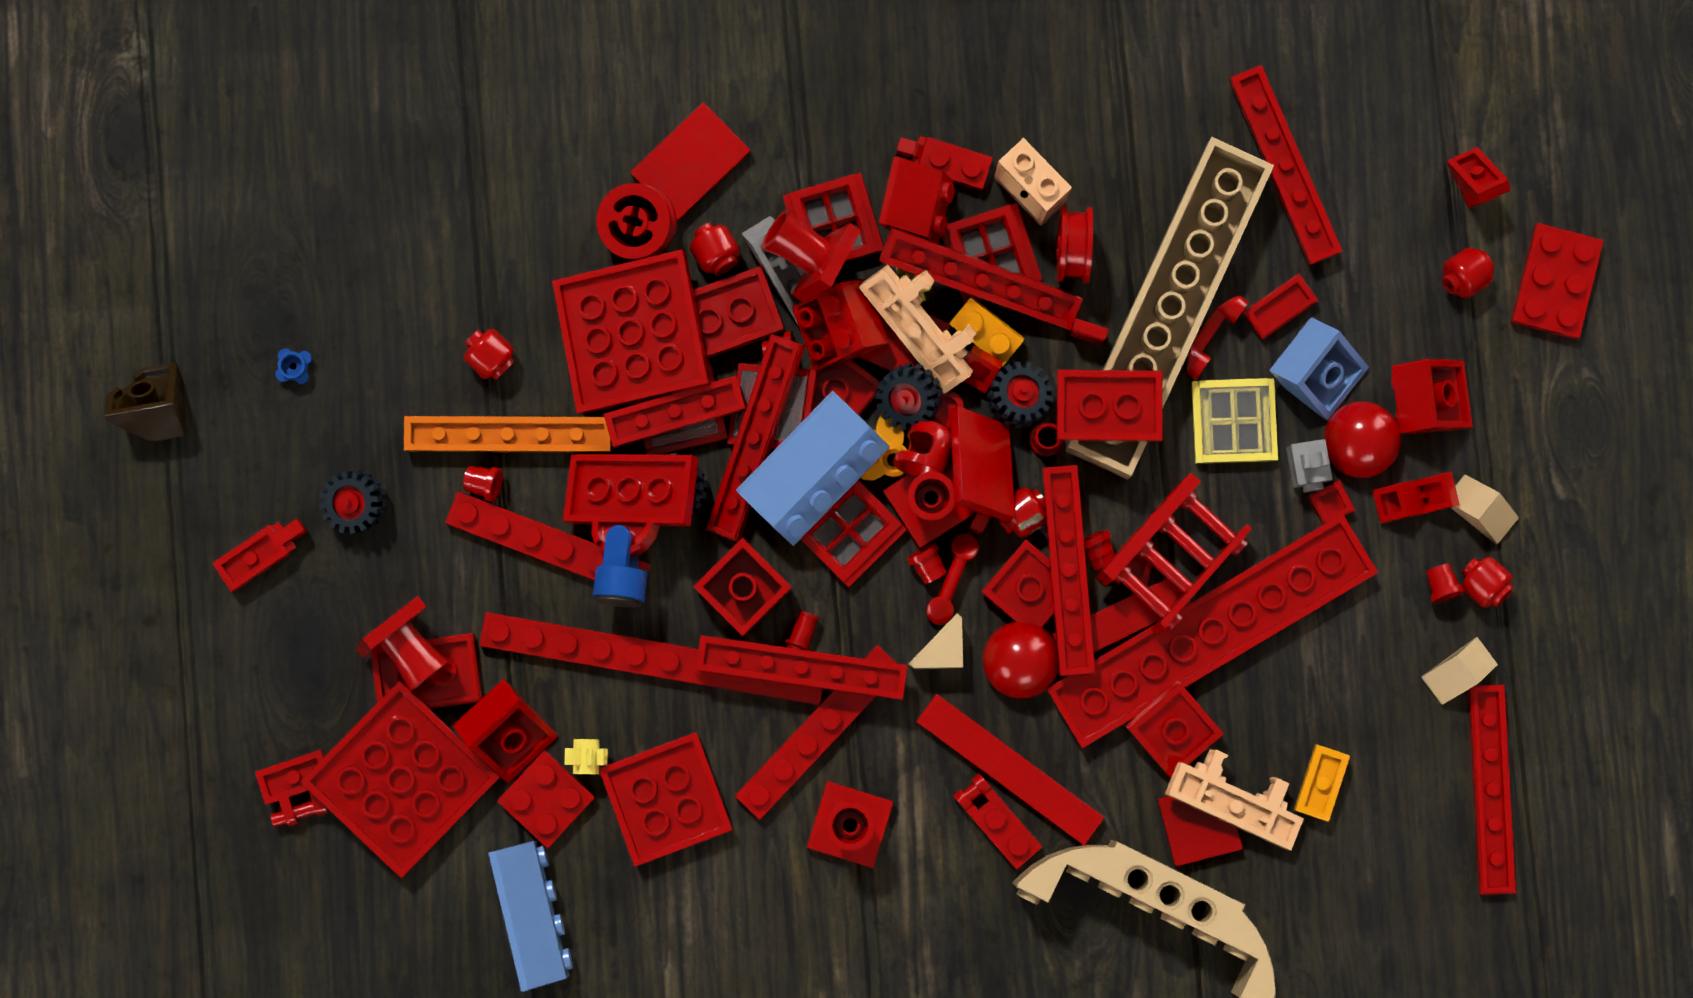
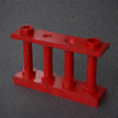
[1095,473,1252,634]

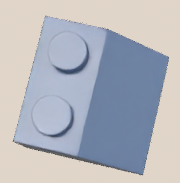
[1269,317,1369,421]

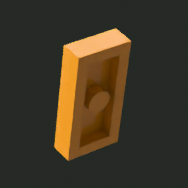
[949,296,1025,367]
[1294,744,1350,822]

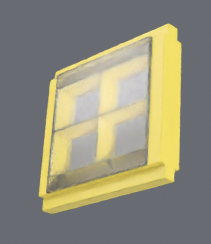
[1191,378,1278,464]

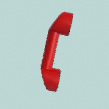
[1186,296,1249,380]
[926,533,979,625]

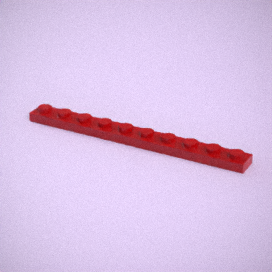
[479,612,823,705]

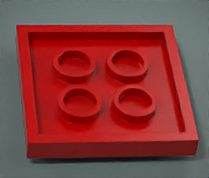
[599,732,733,867]

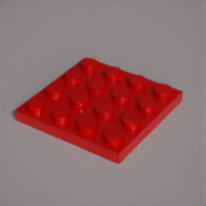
[552,250,711,415]
[300,680,500,878]

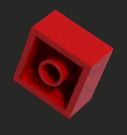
[693,538,792,638]

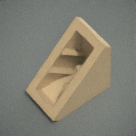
[1450,474,1519,545]
[908,614,963,669]
[1421,637,1498,705]

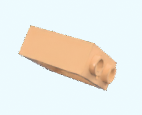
[994,138,1072,226]

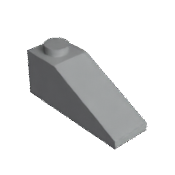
[741,216,804,327]

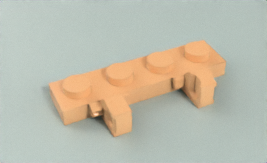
[859,265,977,394]
[1165,749,1304,851]

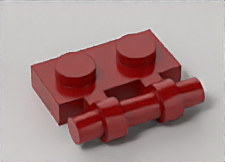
[255,749,329,828]

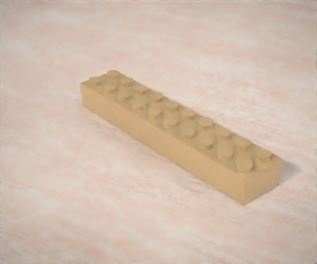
[1065,137,1274,480]

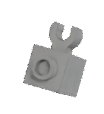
[1286,439,1332,493]

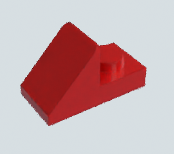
[1447,147,1511,208]

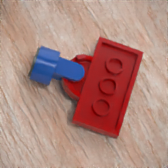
[563,454,699,607]

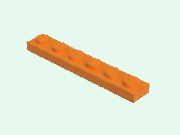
[404,416,611,453]

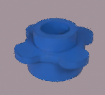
[275,348,312,385]

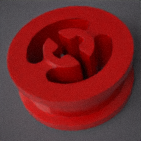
[596,183,677,260]
[1056,206,1093,283]

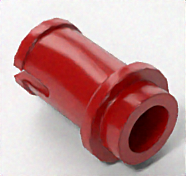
[785,611,820,651]

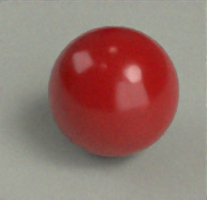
[1323,401,1401,478]
[982,622,1059,699]

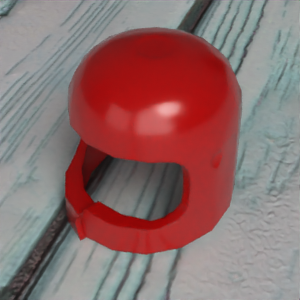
[893,421,952,476]

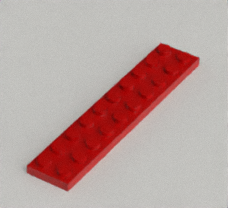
[1046,513,1379,749]

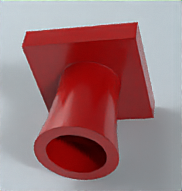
[761,208,861,302]
[883,466,978,549]
[354,596,449,692]
[807,781,893,868]

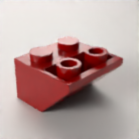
[792,279,889,371]

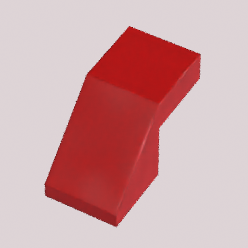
[1372,472,1460,523]

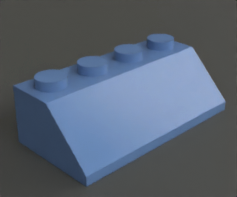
[736,390,890,546]
[489,840,573,992]

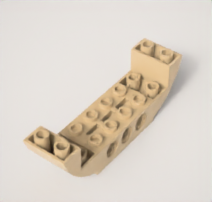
[1012,840,1275,998]

